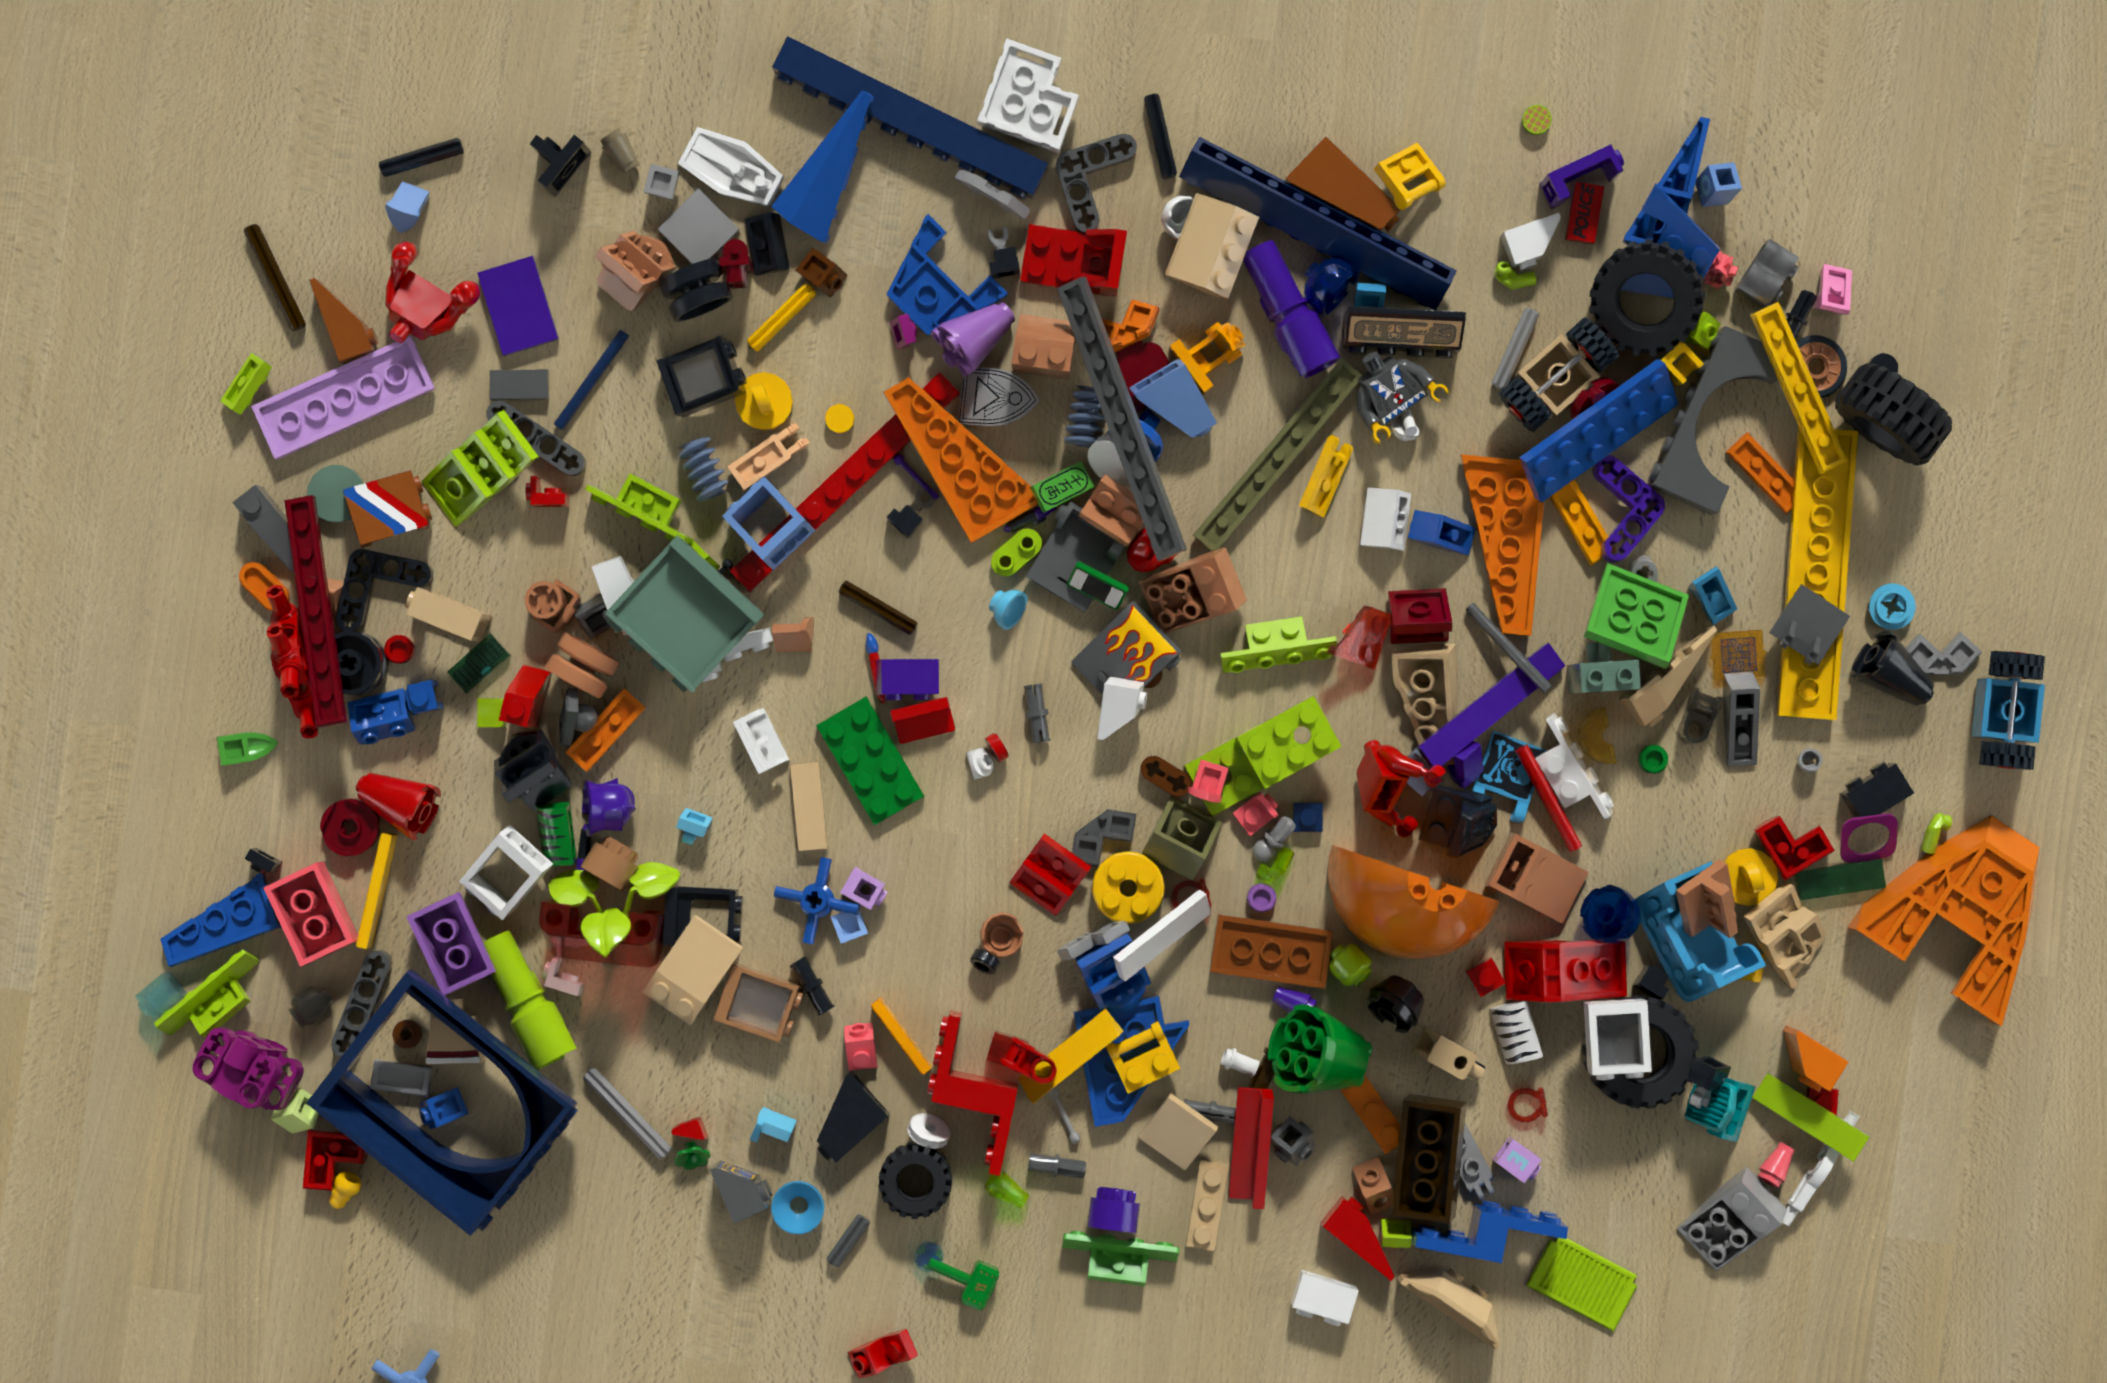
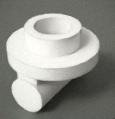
[1391,409,1419,441]
[966,748,994,780]

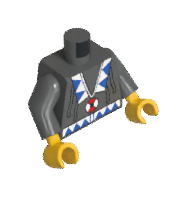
[1357,352,1449,445]

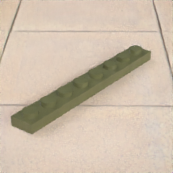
[1192,358,1362,552]

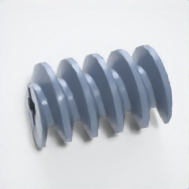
[1064,385,1105,448]
[678,437,729,502]

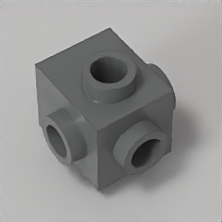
[1271,1116,1315,1166]

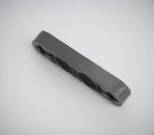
[486,401,586,476]
[331,950,392,1057]

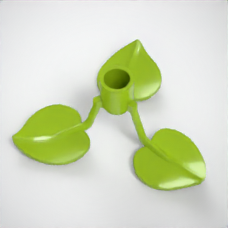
[547,862,681,958]

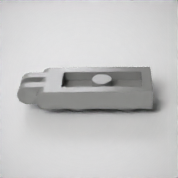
[1460,1123,1495,1200]

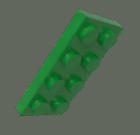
[816,696,924,825]

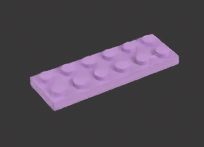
[251,336,436,460]

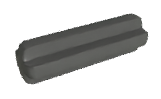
[827,1214,870,1267]

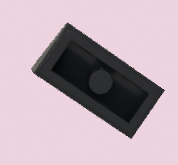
[745,212,790,276]

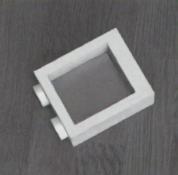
[1583,999,1652,1080]

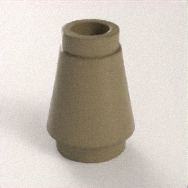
[600,128,639,173]

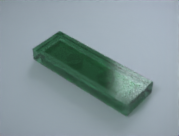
[1794,859,1886,900]

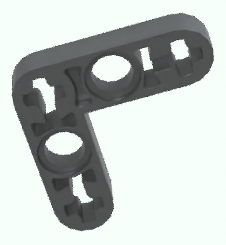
[1056,134,1137,233]

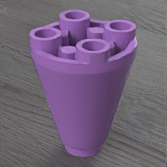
[931,302,1015,376]

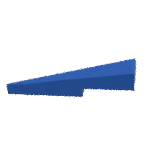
[771,91,874,244]
[1623,117,1710,245]

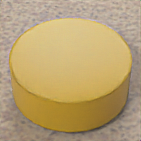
[825,404,855,434]

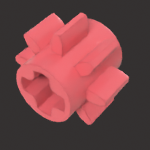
[1704,251,1738,289]

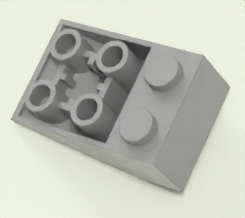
[1677,1167,1787,1271]

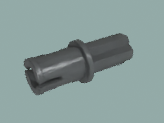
[1028,1153,1086,1178]

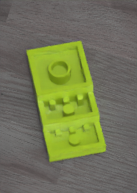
[421,410,539,527]

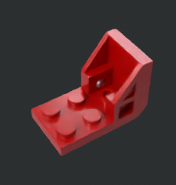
[1020,224,1127,296]
[1504,938,1627,1002]

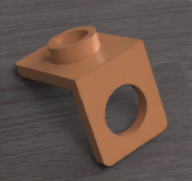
[1352,1157,1394,1214]

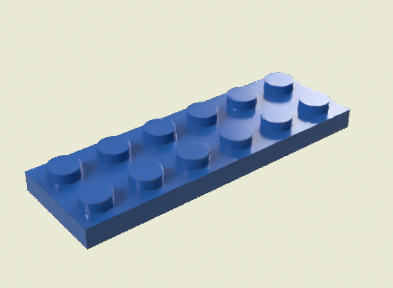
[1519,359,1679,503]

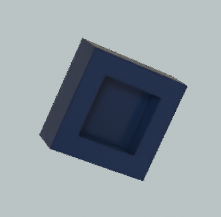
[1293,803,1323,832]

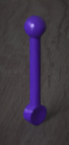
[893,454,939,501]

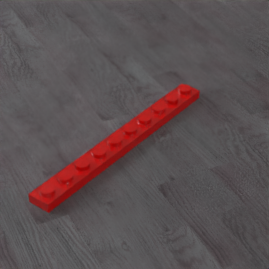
[730,372,960,592]

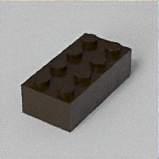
[1392,1094,1467,1224]

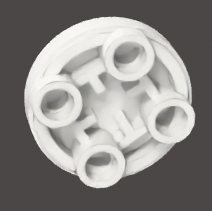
[1088,431,1130,487]

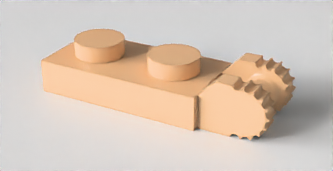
[728,423,810,491]

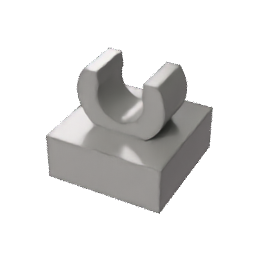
[643,164,680,201]

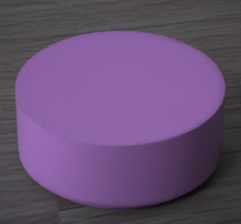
[1247,883,1276,912]

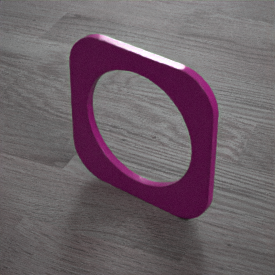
[1840,814,1898,863]

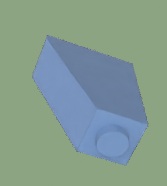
[1129,358,1217,438]

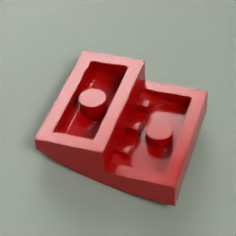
[1009,833,1091,916]

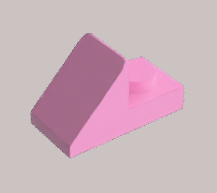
[1813,264,1852,315]

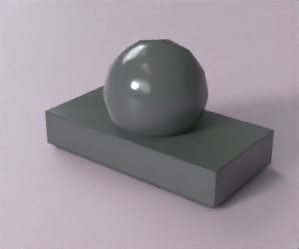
[559,688,598,746]

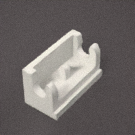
[733,708,790,774]

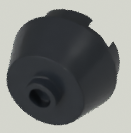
[1366,975,1425,1033]

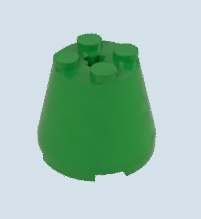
[1268,1004,1372,1094]

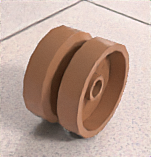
[545,632,621,698]

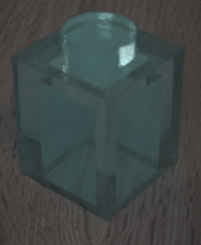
[135,972,187,1019]

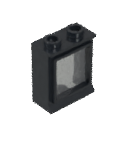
[656,335,747,418]

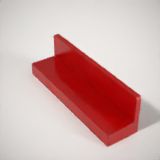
[1229,1087,1274,1209]

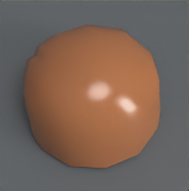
[980,912,1024,958]

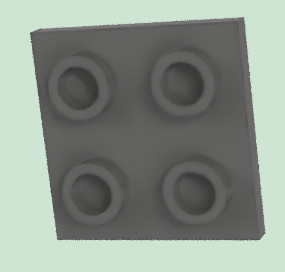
[1769,584,1850,665]

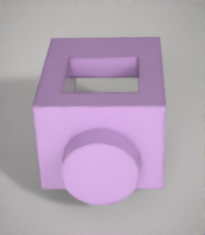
[840,867,888,910]

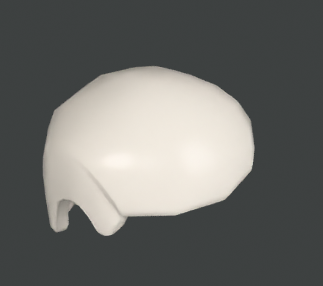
[1161,196,1193,240]

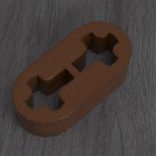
[1140,756,1191,797]

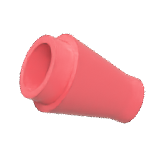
[1757,1142,1795,1188]

